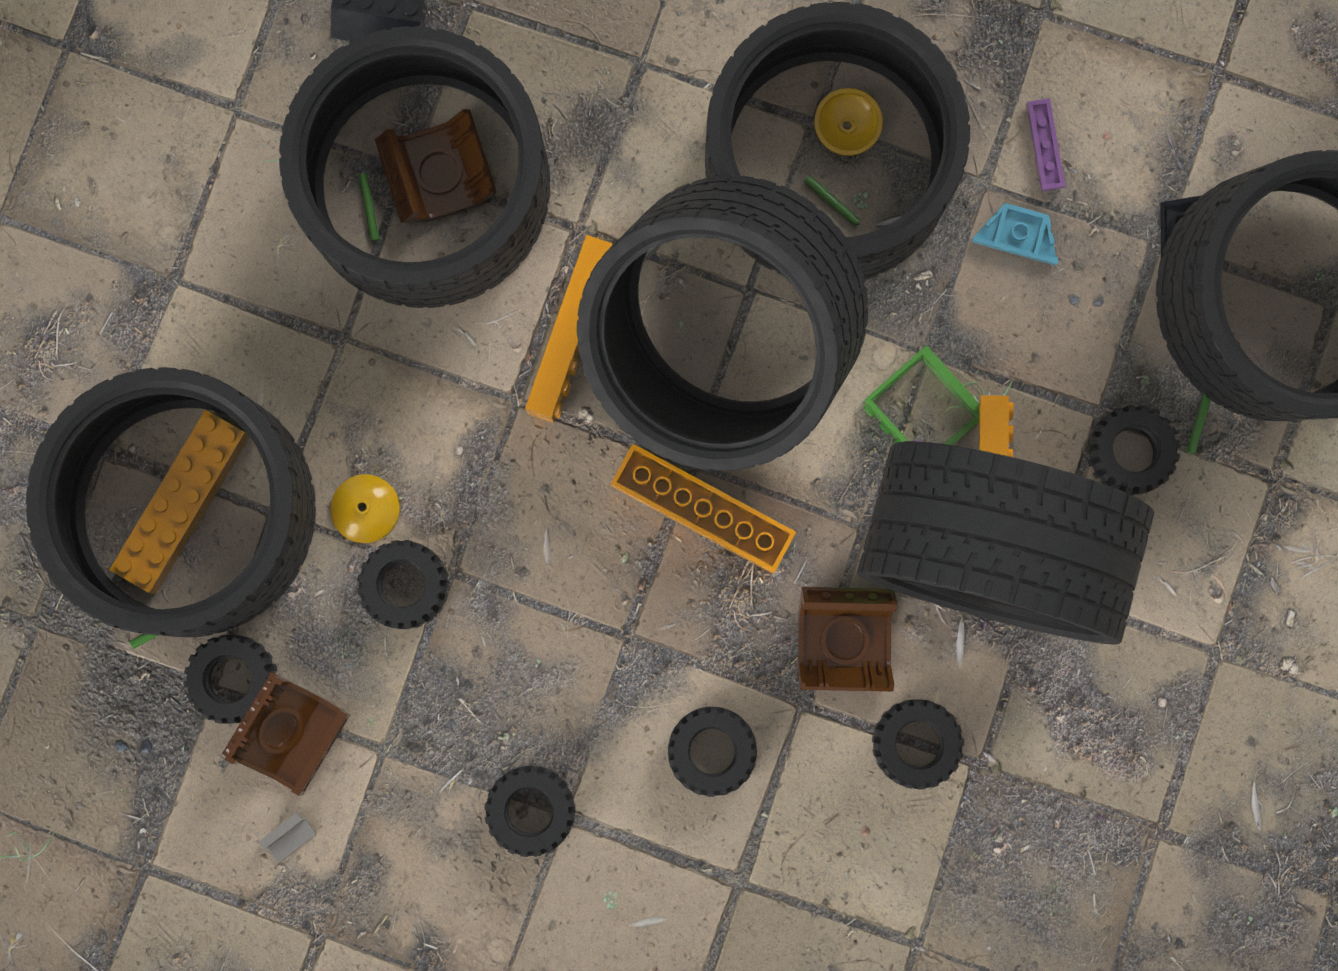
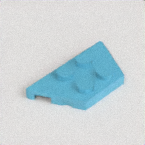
[971,203,1058,266]

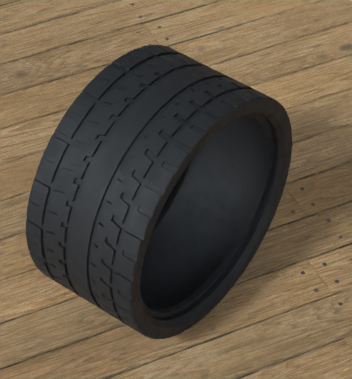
[705,2,970,280]
[279,26,550,308]
[1156,150,1338,421]
[577,175,868,471]
[26,367,316,637]
[857,441,1154,645]

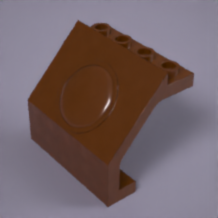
[375,109,497,223]
[797,587,897,692]
[222,672,351,796]

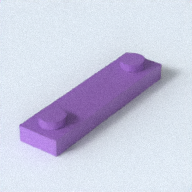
[1026,98,1065,192]

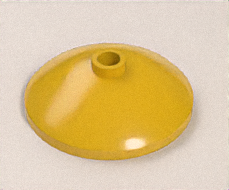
[814,88,883,156]
[330,474,400,543]

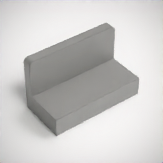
[259,812,316,862]

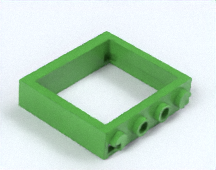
[863,345,979,445]

